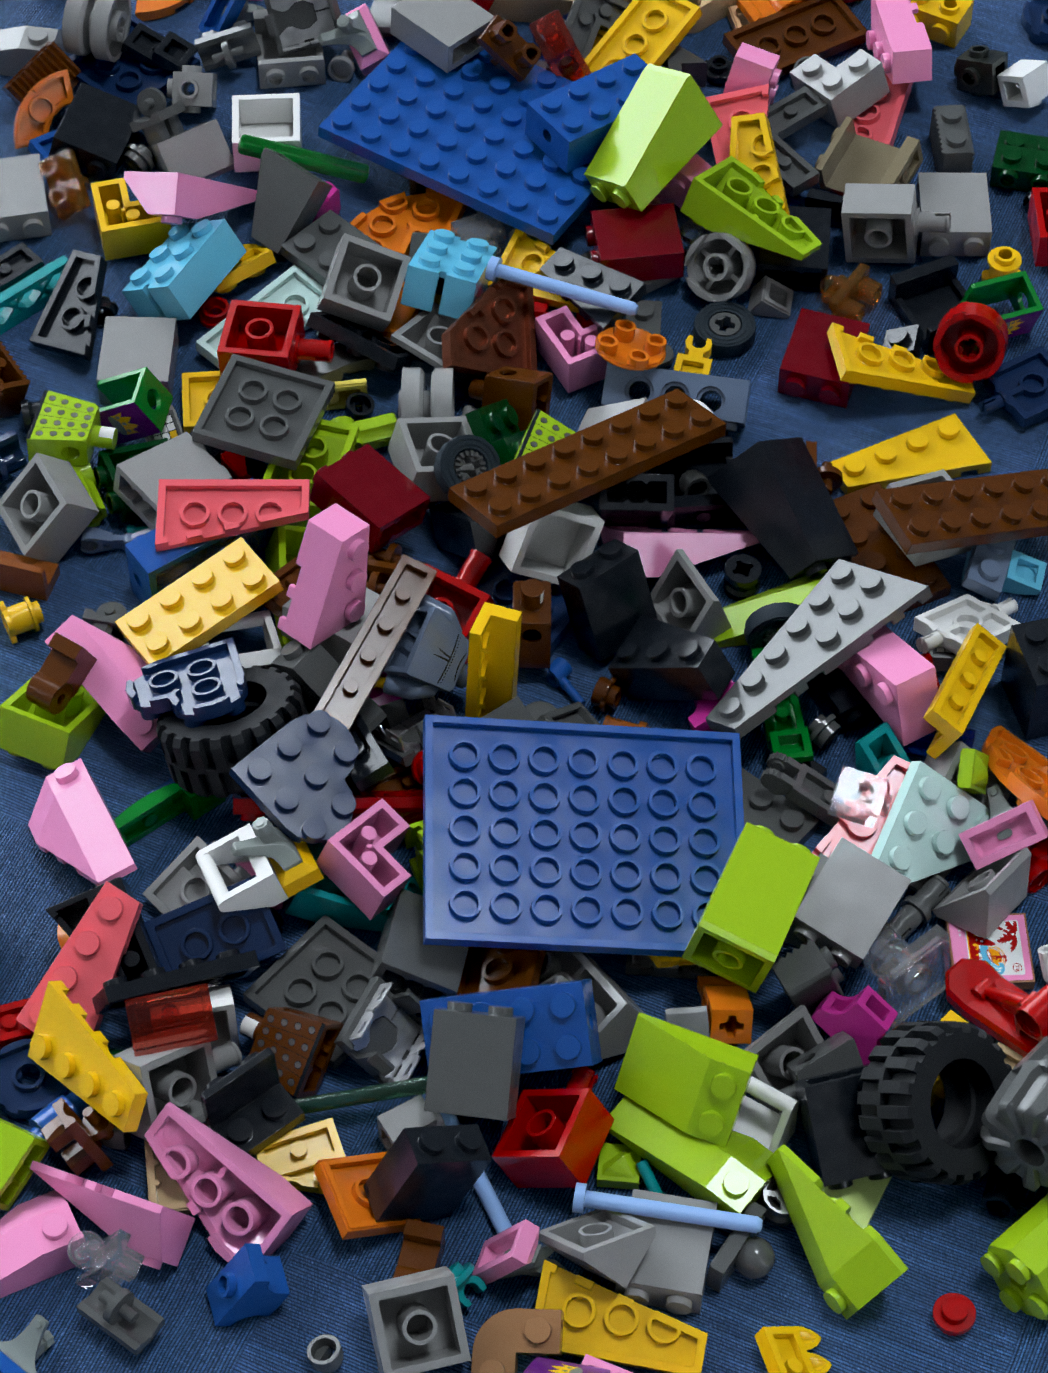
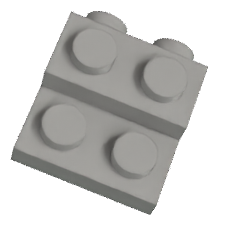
[142,836,251,914]

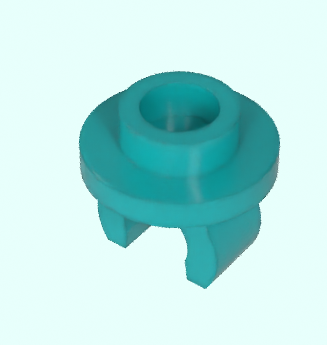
[449,1261,487,1309]

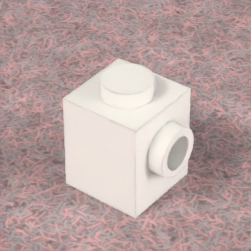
[997,59,1048,108]

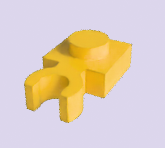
[673,335,713,391]

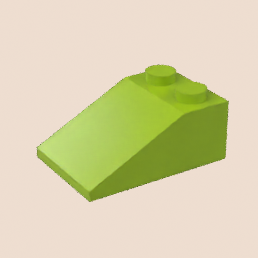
[263,419,359,527]
[0,671,106,770]
[614,1012,759,1148]

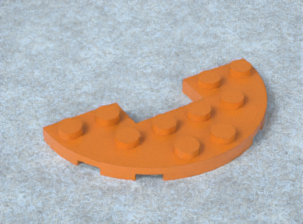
[350,188,467,338]
[982,725,1048,826]

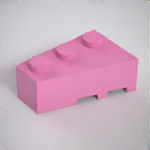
[866,0,932,84]
[277,503,370,650]
[838,625,938,747]

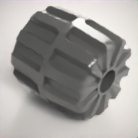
[980,1036,1048,1192]

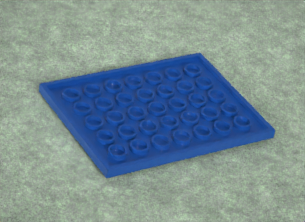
[318,41,595,245]
[423,714,744,957]

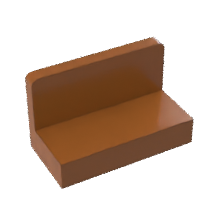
[0,550,60,601]

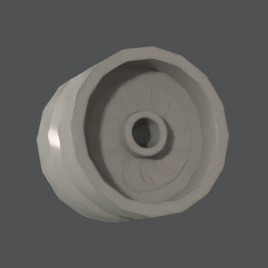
[62,0,132,62]
[398,367,455,418]

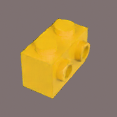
[911,0,974,49]

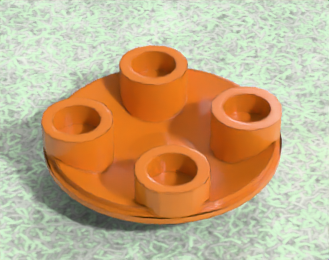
[595,319,667,371]

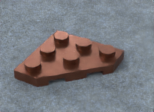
[441,278,537,377]

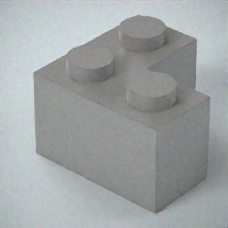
[789,49,890,128]

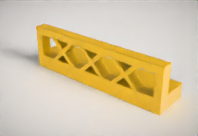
[465,602,522,718]
[923,623,1007,759]

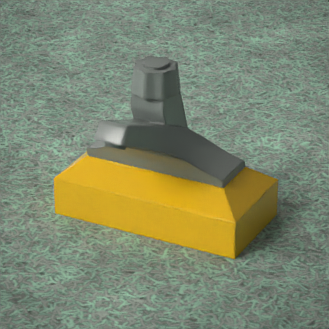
[231,816,324,898]

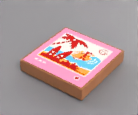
[944,913,1036,990]

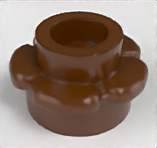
[591,676,623,712]

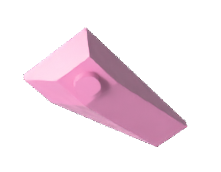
[124,171,257,225]
[601,526,760,577]
[45,615,160,753]
[28,758,138,886]
[144,1102,313,1262]
[30,1160,195,1270]
[0,1190,89,1299]

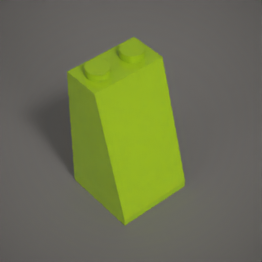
[584,63,723,212]
[682,822,820,993]

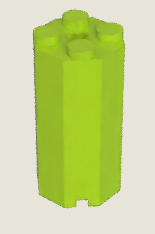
[980,1194,1048,1320]

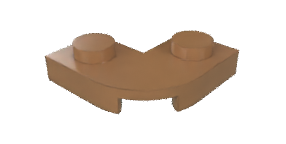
[471,1308,564,1373]

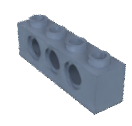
[601,362,751,432]

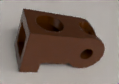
[26,632,97,715]
[393,1218,445,1278]

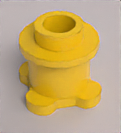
[981,246,1022,281]
[0,596,45,645]

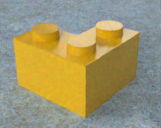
[90,178,171,261]

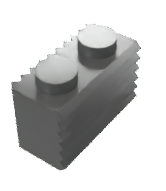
[929,105,975,173]
[772,940,845,1016]

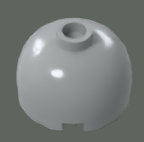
[684,232,756,302]

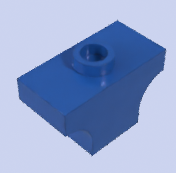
[206,1243,290,1326]

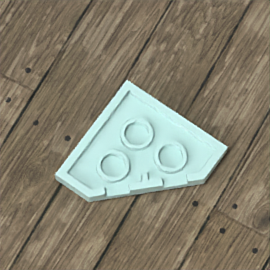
[871,761,990,883]

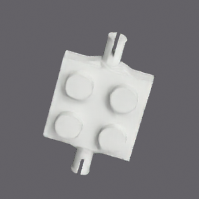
[913,593,1021,654]

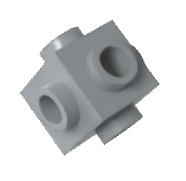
[167,65,218,113]

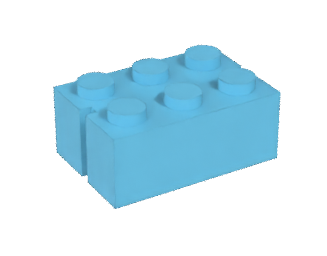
[122,219,247,320]
[400,229,497,319]

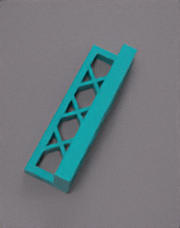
[0,255,68,335]

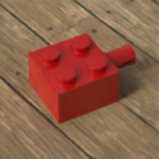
[217,299,334,375]
[425,549,496,665]
[492,1066,614,1188]

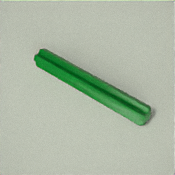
[238,134,369,183]

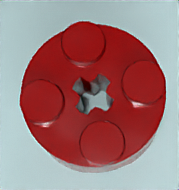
[933,301,1008,383]

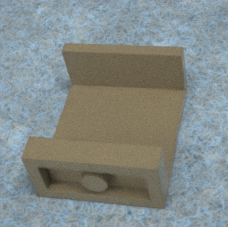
[815,116,923,196]

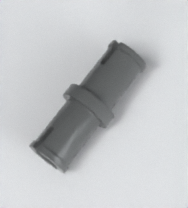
[882,874,951,947]

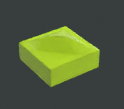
[957,748,989,795]
[597,1143,641,1190]

